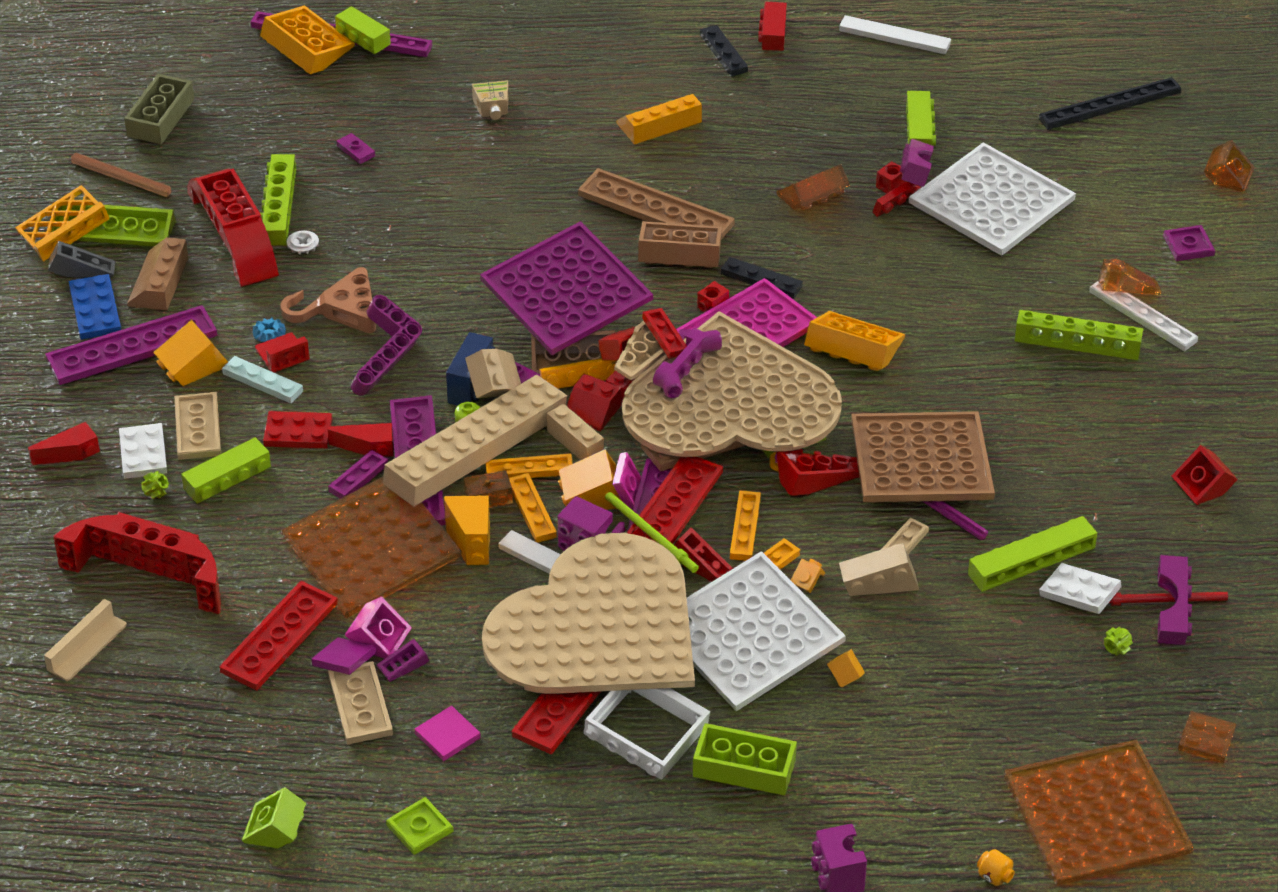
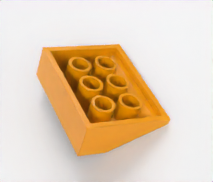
[260,5,355,74]
[804,311,905,371]

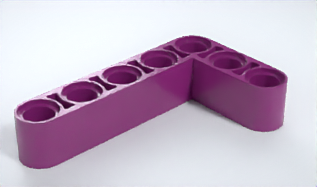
[351,295,422,396]

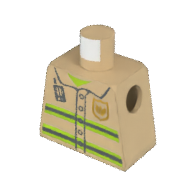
[472,80,509,120]

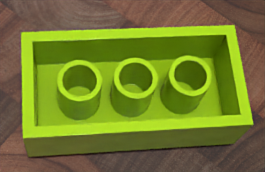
[693,723,797,795]

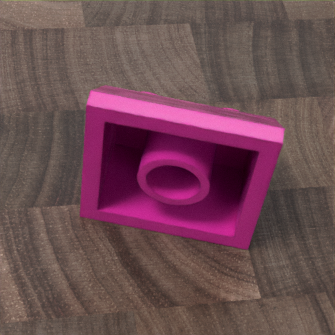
[345,596,412,659]

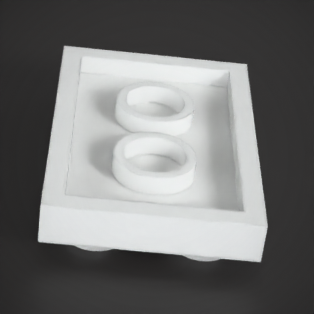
[119,423,167,479]
[1039,563,1121,614]

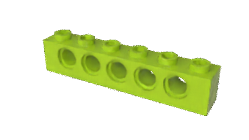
[260,154,296,246]
[1015,310,1143,360]

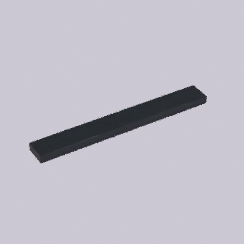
[1039,77,1182,130]

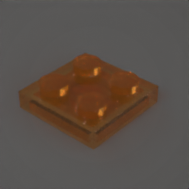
[1178,711,1236,763]

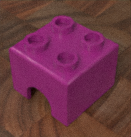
[557,496,613,551]
[811,824,867,892]

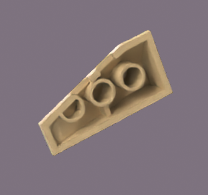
[614,321,665,380]

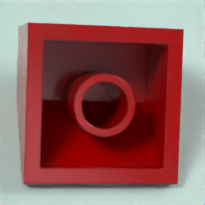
[567,374,621,432]
[1171,445,1238,505]

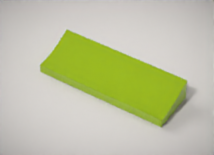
[51,205,176,246]

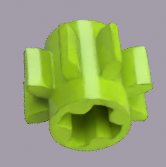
[142,471,169,499]
[1104,627,1133,656]

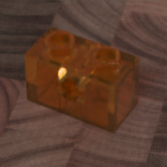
[464,470,513,508]

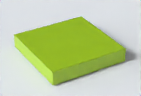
[386,797,454,855]

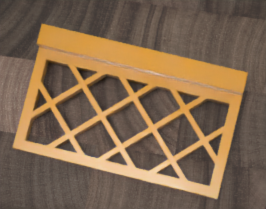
[15,185,110,262]

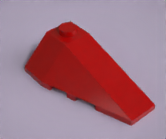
[776,449,859,496]

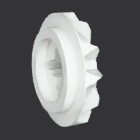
[287,231,319,255]

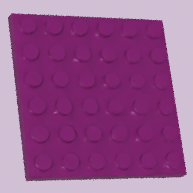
[480,221,653,355]

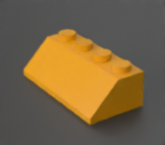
[616,94,702,145]

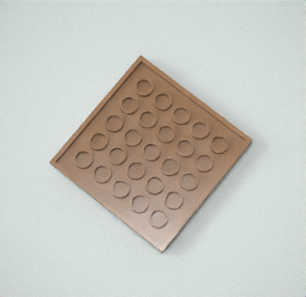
[851,411,995,503]

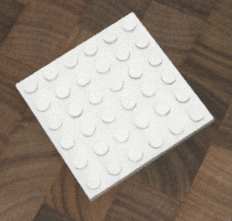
[909,143,1076,256]
[687,551,846,711]

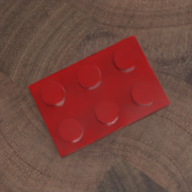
[263,411,332,449]

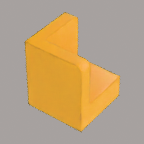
[827,649,865,687]

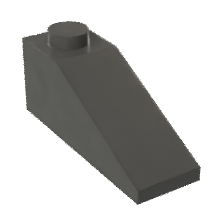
[48,241,115,277]

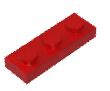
[872,181,920,217]
[642,308,687,359]

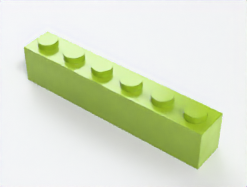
[968,516,1097,592]

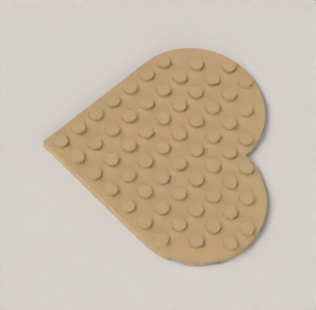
[622,311,842,457]
[482,533,695,693]

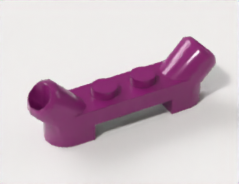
[653,328,722,398]

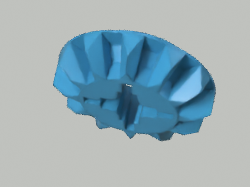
[253,317,286,342]

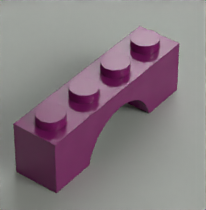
[900,139,934,187]
[1158,555,1192,645]

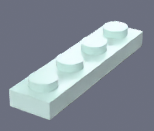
[222,356,303,403]

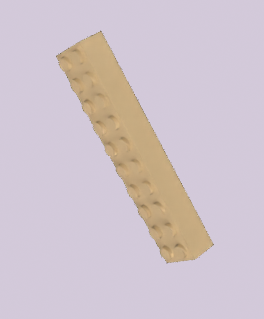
[383,375,567,506]

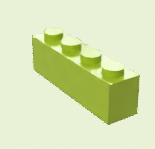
[906,91,936,146]
[181,437,271,504]

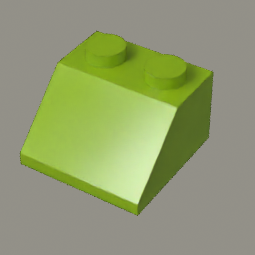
[242,787,306,848]

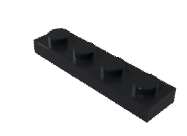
[700,25,748,77]
[721,257,803,299]

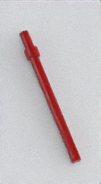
[1108,592,1228,606]

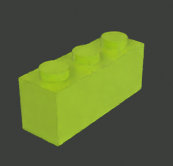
[335,6,391,54]

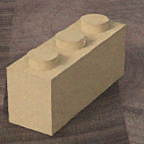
[547,404,604,460]

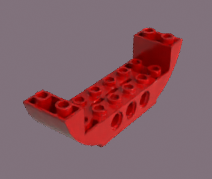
[187,168,279,287]
[53,512,221,614]

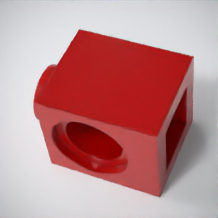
[876,161,906,193]
[697,281,729,312]

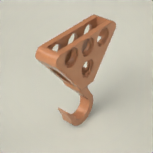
[281,267,376,333]

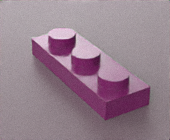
[328,450,388,501]

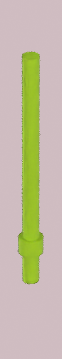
[605,492,699,573]

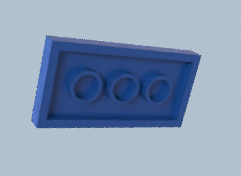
[69,274,121,340]

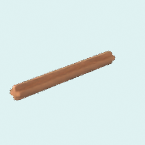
[71,153,172,197]

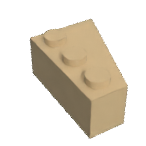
[839,543,919,596]

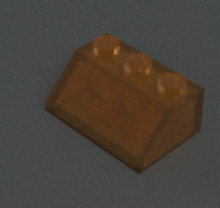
[776,164,850,211]

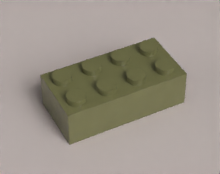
[124,74,194,144]

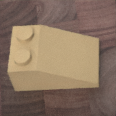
[465,349,521,398]

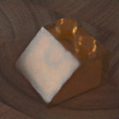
[1204,140,1255,192]

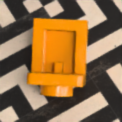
[791,559,825,593]

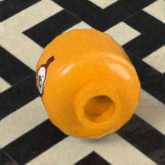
[977,849,1015,886]

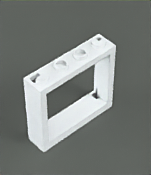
[584,688,710,780]

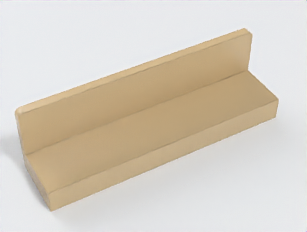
[44,599,127,681]

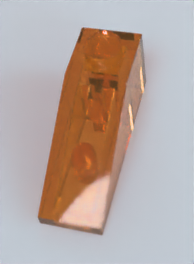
[1098,259,1161,295]

